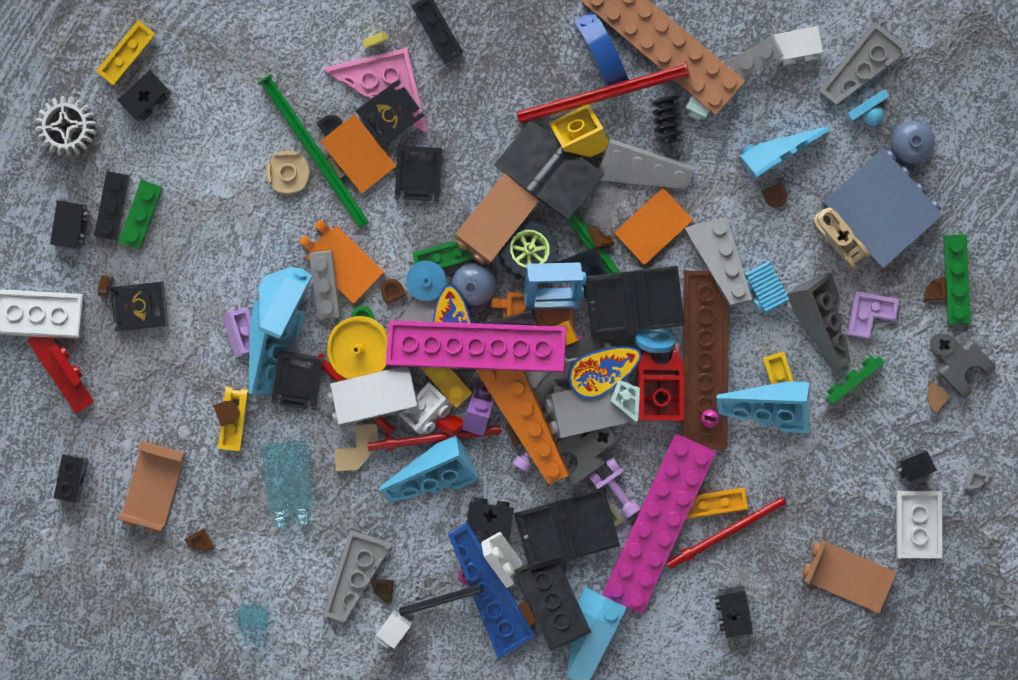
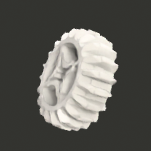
[36,96,96,156]

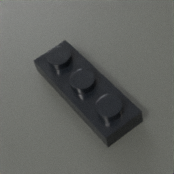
[411,0,464,65]
[94,171,130,241]

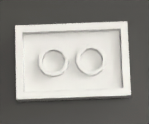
[896,491,942,558]

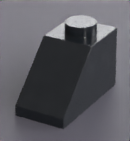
[896,449,937,482]

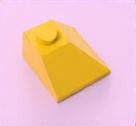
[549,105,609,157]

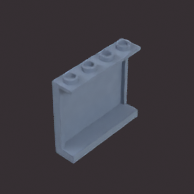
[821,148,943,269]

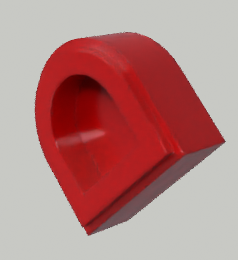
[436,415,463,437]

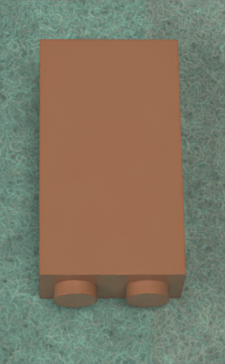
[453,173,540,265]
[118,441,186,534]
[801,539,897,613]

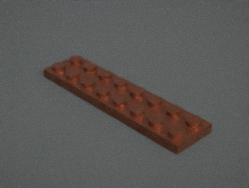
[682,270,729,449]

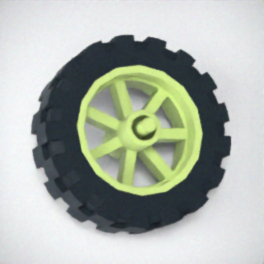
[498,220,559,282]

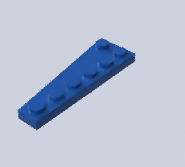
[448,522,536,659]

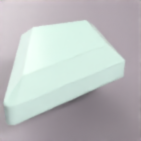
[610,380,640,422]

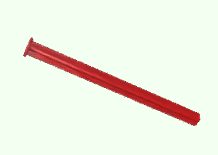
[517,61,691,123]

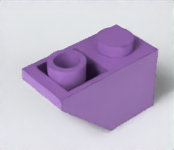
[462,381,494,436]

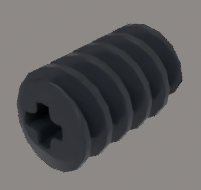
[652,96,684,144]

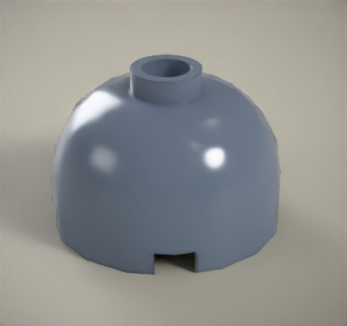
[890,120,935,165]
[452,262,497,307]

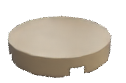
[266,150,310,195]

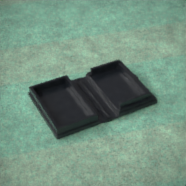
[494,120,605,221]
[585,266,685,336]
[514,488,620,571]

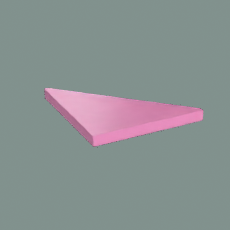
[324,48,427,132]

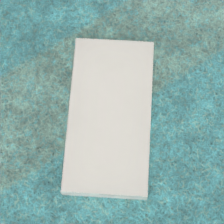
[0,290,84,339]

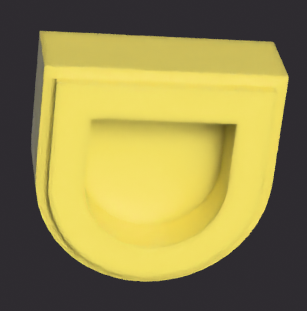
[362,31,389,48]

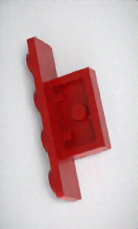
[27,336,94,413]

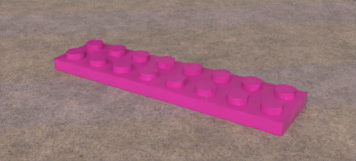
[386,320,567,373]
[602,433,716,614]

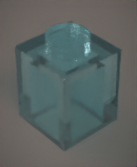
[234,602,268,630]

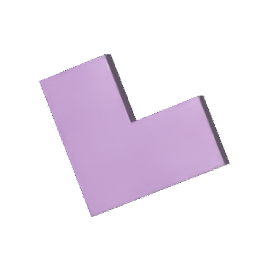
[847,291,899,339]

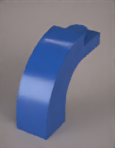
[574,12,629,86]

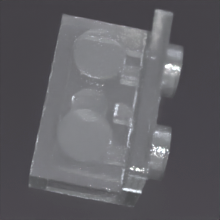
[583,181,628,232]

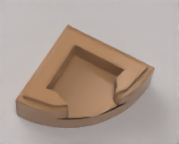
[927,382,950,413]

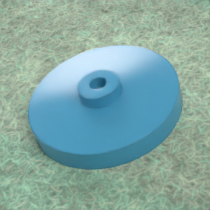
[406,261,446,301]
[635,328,676,353]

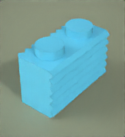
[745,261,790,314]

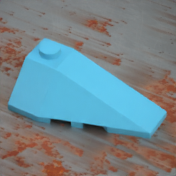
[739,126,830,180]
[258,267,312,339]
[249,301,305,395]
[717,382,811,433]
[380,435,479,502]
[567,587,626,680]

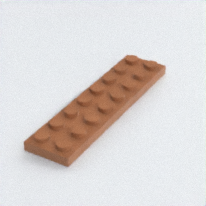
[581,0,745,116]

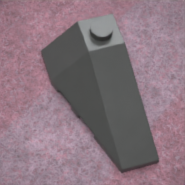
[787,272,850,371]

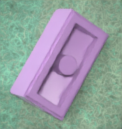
[222,307,251,357]

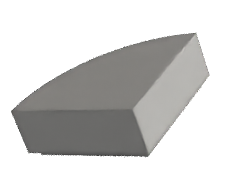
[963,467,992,490]

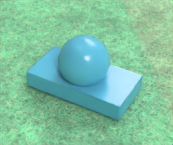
[845,90,889,126]

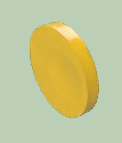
[327,316,388,379]

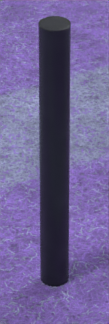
[399,584,483,616]

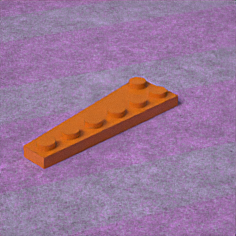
[476,369,570,484]

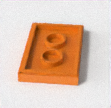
[320,114,396,194]
[614,188,693,265]

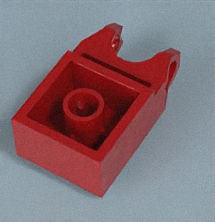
[636,344,684,422]

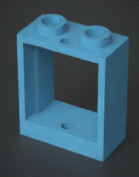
[523,263,586,310]

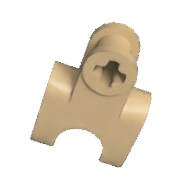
[813,208,871,270]

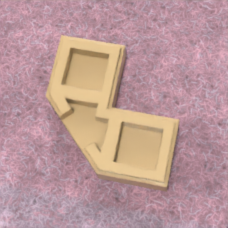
[334,424,379,471]

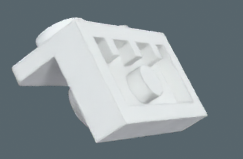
[399,382,453,435]
[481,532,522,588]

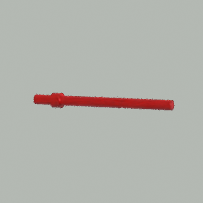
[367,425,501,451]
[666,497,787,569]

